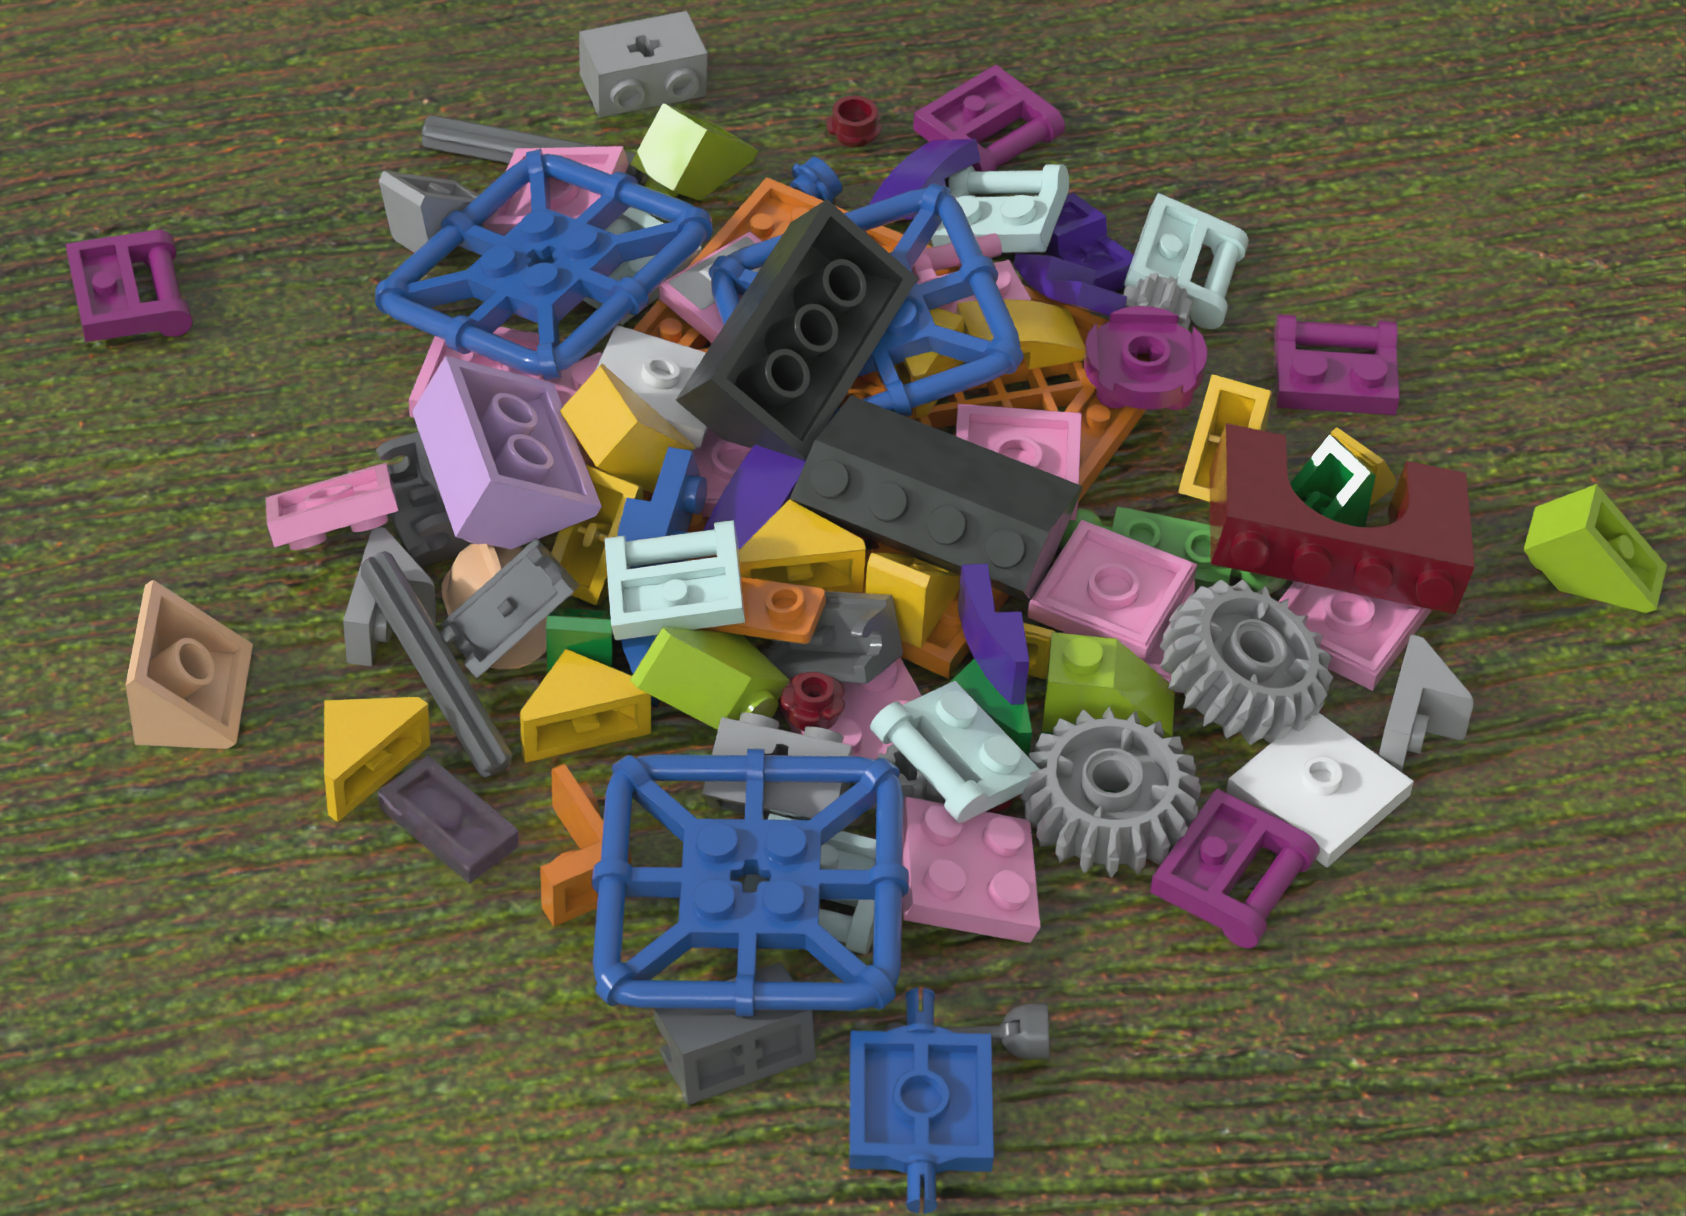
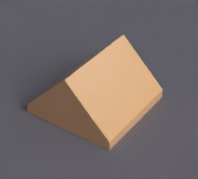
[126,580,253,749]

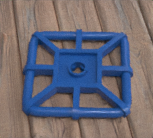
[375,149,713,381]
[708,183,1024,422]
[592,748,909,1017]

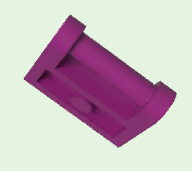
[913,65,1065,172]
[66,230,193,342]
[1274,314,1399,415]
[1150,788,1320,948]

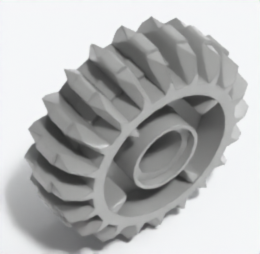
[1160,580,1333,745]
[1020,706,1201,878]

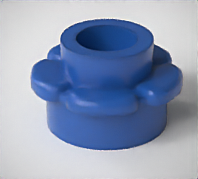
[790,157,843,203]

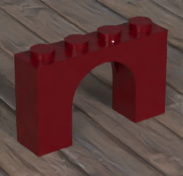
[1209,423,1475,614]

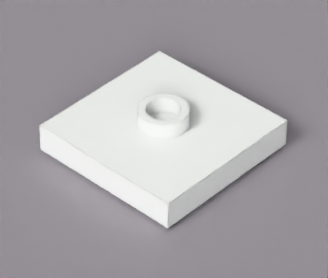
[595,325,708,448]
[1226,712,1414,868]

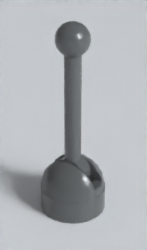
[883,1003,1049,1060]

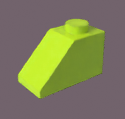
[630,103,759,201]
[1523,484,1667,613]
[630,627,790,730]
[1042,632,1175,739]

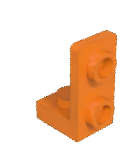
[695,577,826,644]
[540,764,632,927]

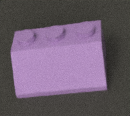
[412,356,602,550]

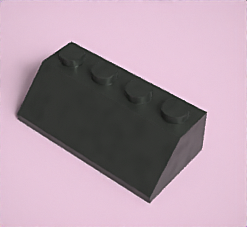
[675,199,918,461]
[790,395,1083,602]

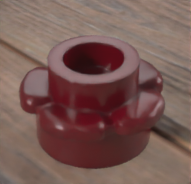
[826,95,882,147]
[781,672,845,731]

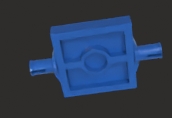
[849,988,994,1214]

